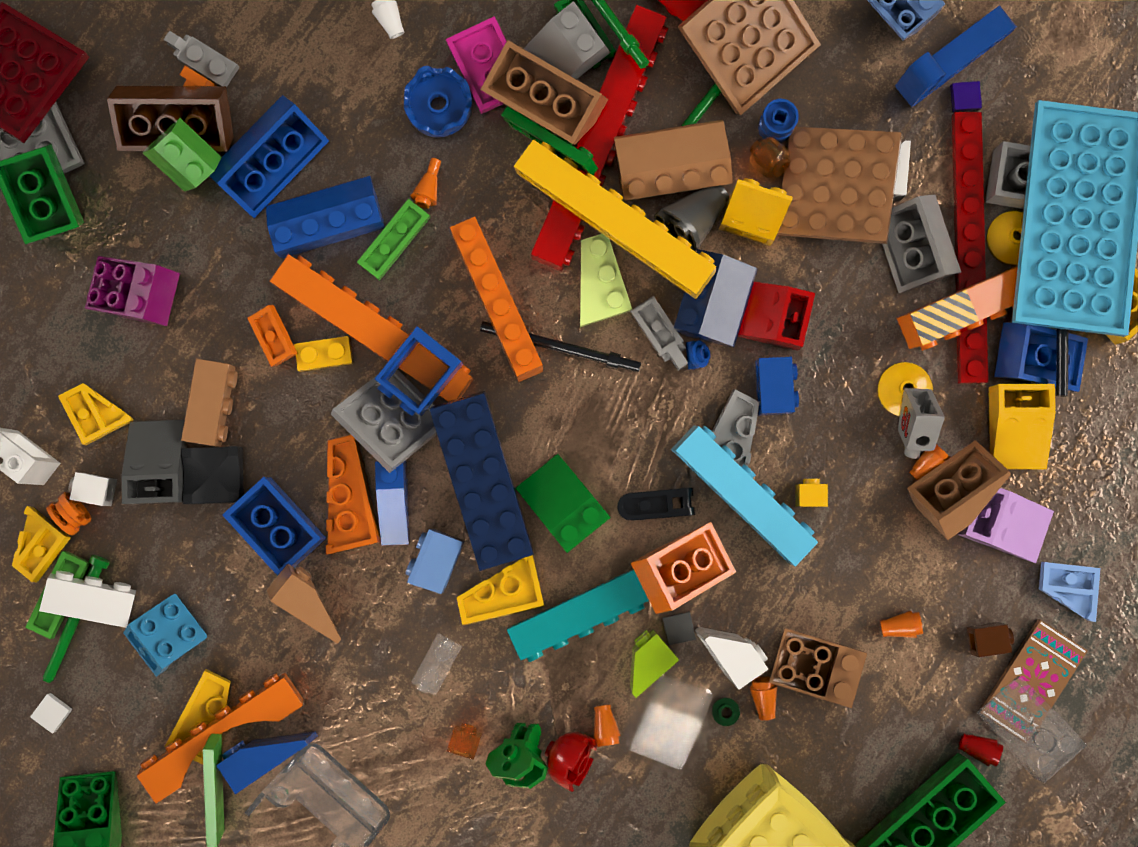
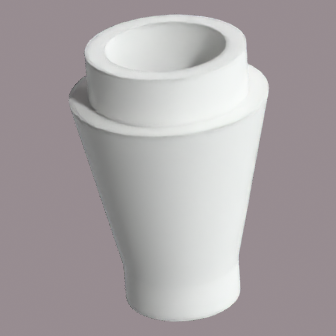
[371,0,405,39]

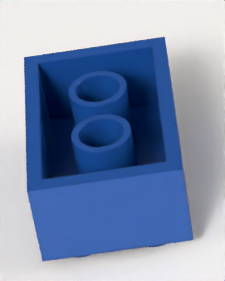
[223,477,326,576]

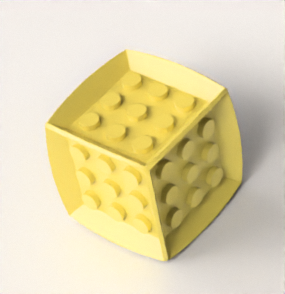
[689,764,856,847]

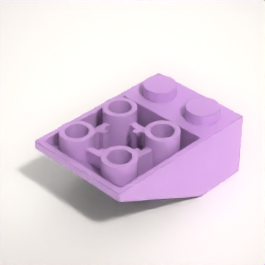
[956,488,1054,563]

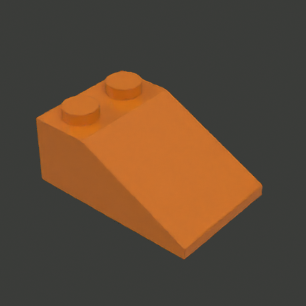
[631,522,736,614]

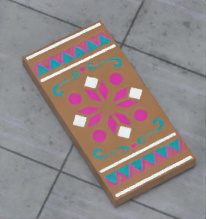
[978,619,1088,745]

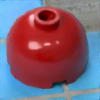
[545,732,597,792]

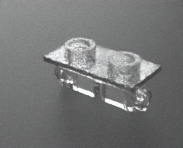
[411,633,462,696]

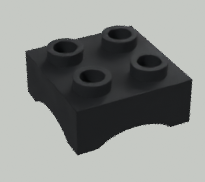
[182,446,244,504]

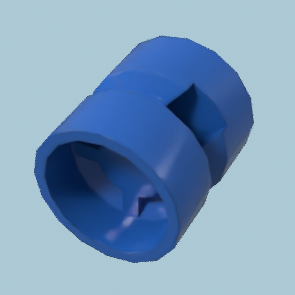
[758,98,799,144]

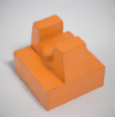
[180,66,217,86]

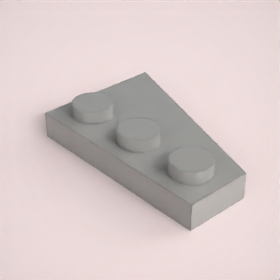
[712,389,759,467]

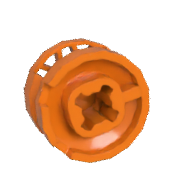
[46,492,92,536]

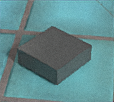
[662,612,696,645]

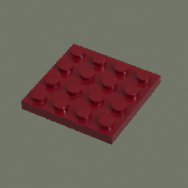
[0,2,89,143]

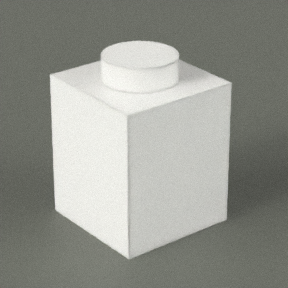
[68,472,117,506]

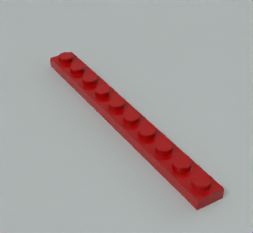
[952,112,988,384]

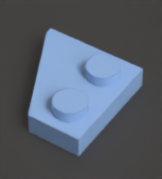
[1039,562,1101,622]

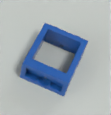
[375,326,463,416]

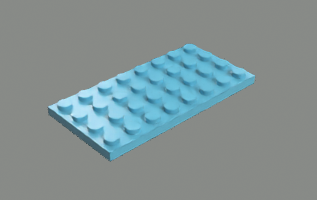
[1012,100,1138,337]

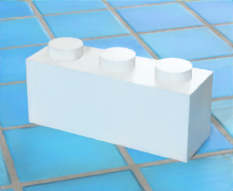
[39,571,136,628]

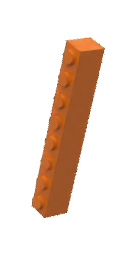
[270,254,474,402]

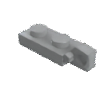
[163,31,240,88]
[630,296,688,371]

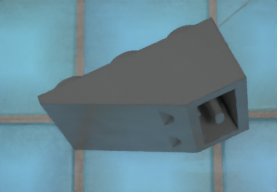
[121,420,187,504]

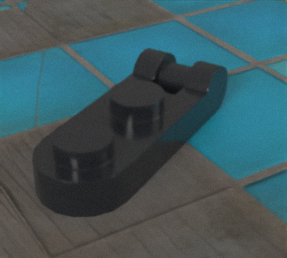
[617,488,695,521]

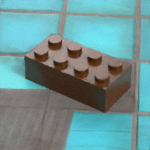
[107,86,234,151]

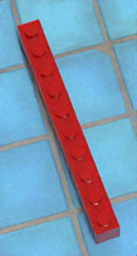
[531,4,669,272]

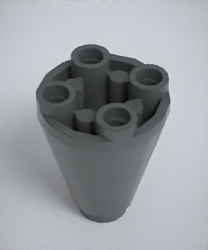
[654,185,729,252]

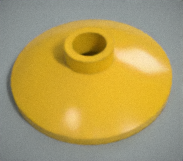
[986,211,1023,265]
[877,362,933,416]

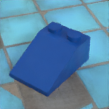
[994,323,1088,392]
[216,731,318,794]

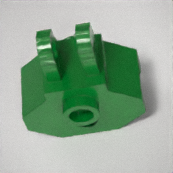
[485,723,548,789]

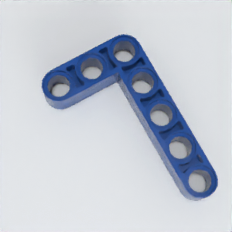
[895,6,1017,107]

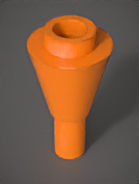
[410,158,441,209]

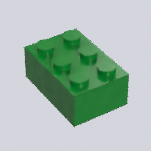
[0,144,85,244]

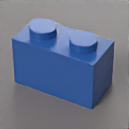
[755,357,799,416]

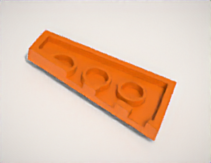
[326,435,381,555]

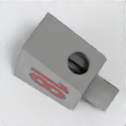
[898,388,945,459]

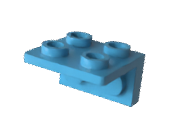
[123,594,207,677]

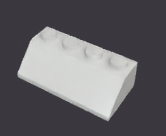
[694,627,768,689]

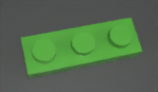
[357,198,431,281]
[25,551,90,639]

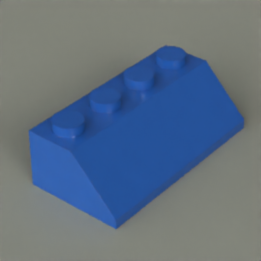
[210,95,329,218]
[266,176,385,259]

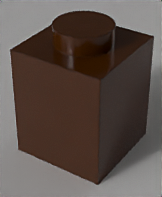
[966,622,1014,657]

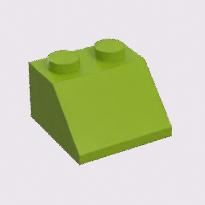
[630,629,679,698]

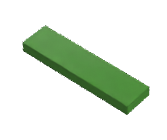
[203,734,225,847]

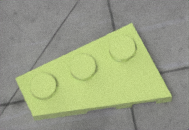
[580,234,632,327]

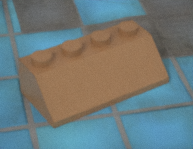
[480,40,608,145]
[614,120,733,201]

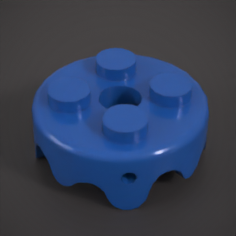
[404,66,472,137]

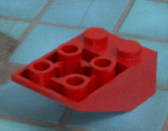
[738,282,815,351]

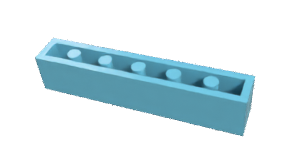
[671,425,818,567]

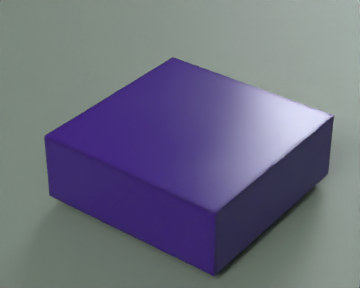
[950,81,982,112]

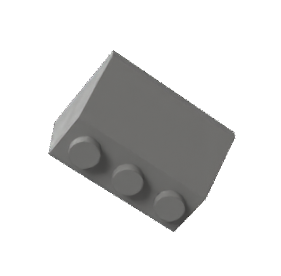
[882,195,961,293]

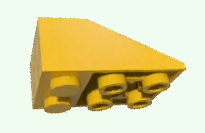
[719,178,793,246]
[989,384,1056,469]

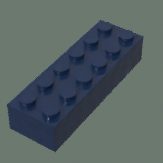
[430,391,534,571]

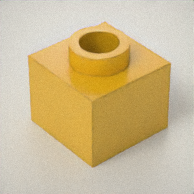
[795,479,828,507]

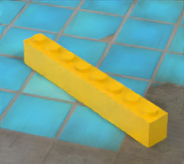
[514,139,716,299]

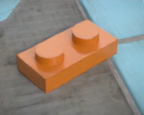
[247,305,298,367]

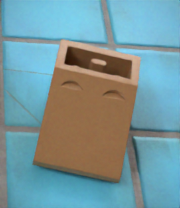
[769,628,867,708]

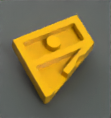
[58,383,134,445]
[12,506,71,583]

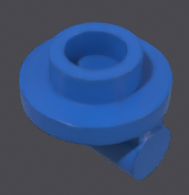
[685,340,710,370]

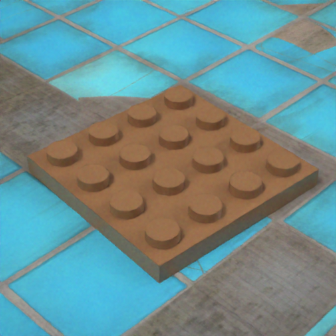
[678,0,821,115]
[777,127,902,244]

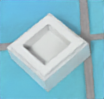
[30,693,72,734]

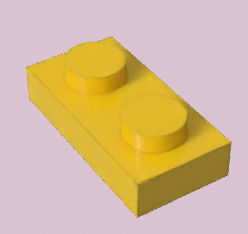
[294,336,354,372]

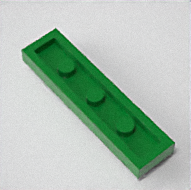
[501,106,598,175]

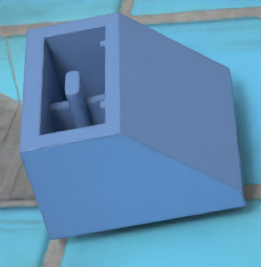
[867,0,945,40]
[405,529,465,594]

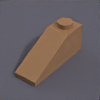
[267,564,341,644]

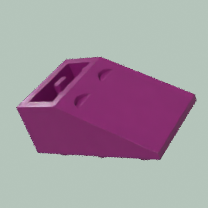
[85,256,180,326]

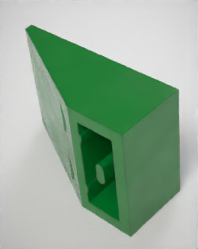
[53,771,122,847]

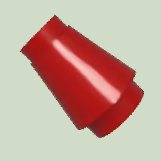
[958,733,1003,766]

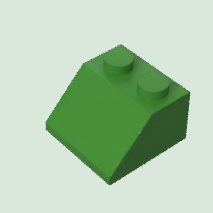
[142,118,222,192]

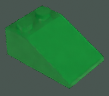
[515,454,611,553]

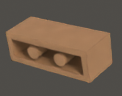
[181,359,238,447]

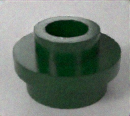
[712,697,740,726]

